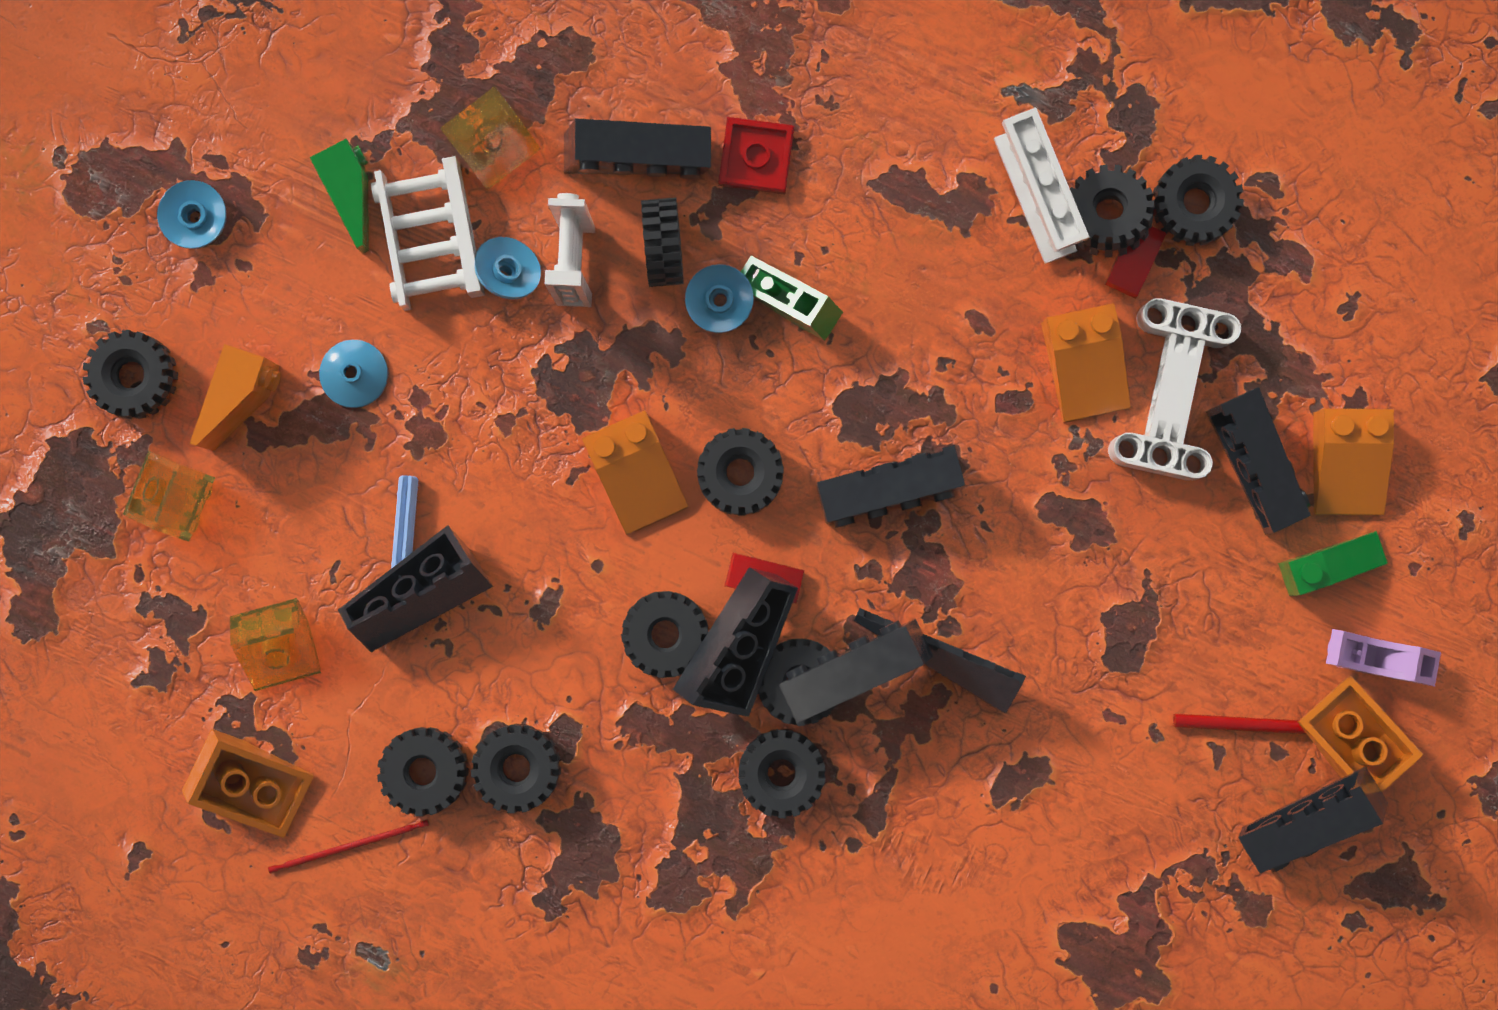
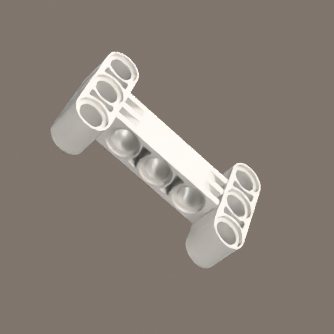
[1108,298,1241,481]

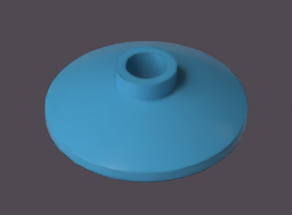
[157,180,227,249]
[474,237,541,299]
[685,264,754,333]
[319,340,388,408]

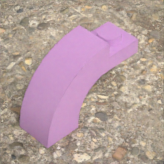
[1326,629,1441,686]

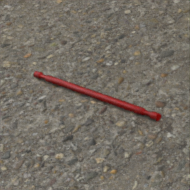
[268,819,429,874]

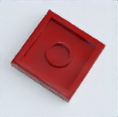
[718,117,795,195]

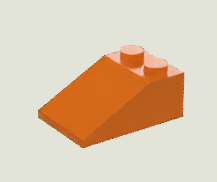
[1041,303,1131,422]
[190,344,281,451]
[1313,409,1394,515]
[582,410,689,535]
[1298,675,1424,792]
[182,729,314,838]

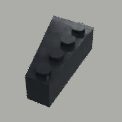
[564,118,711,179]
[1206,387,1311,535]
[816,445,965,528]
[338,525,493,652]
[672,567,798,717]
[779,618,933,723]
[1238,766,1388,874]

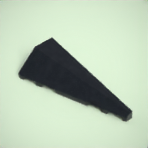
[854,608,1026,714]

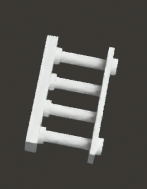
[994,107,1089,264]
[371,156,485,311]
[545,193,595,307]

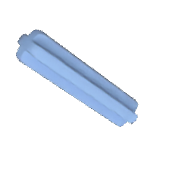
[391,475,418,568]

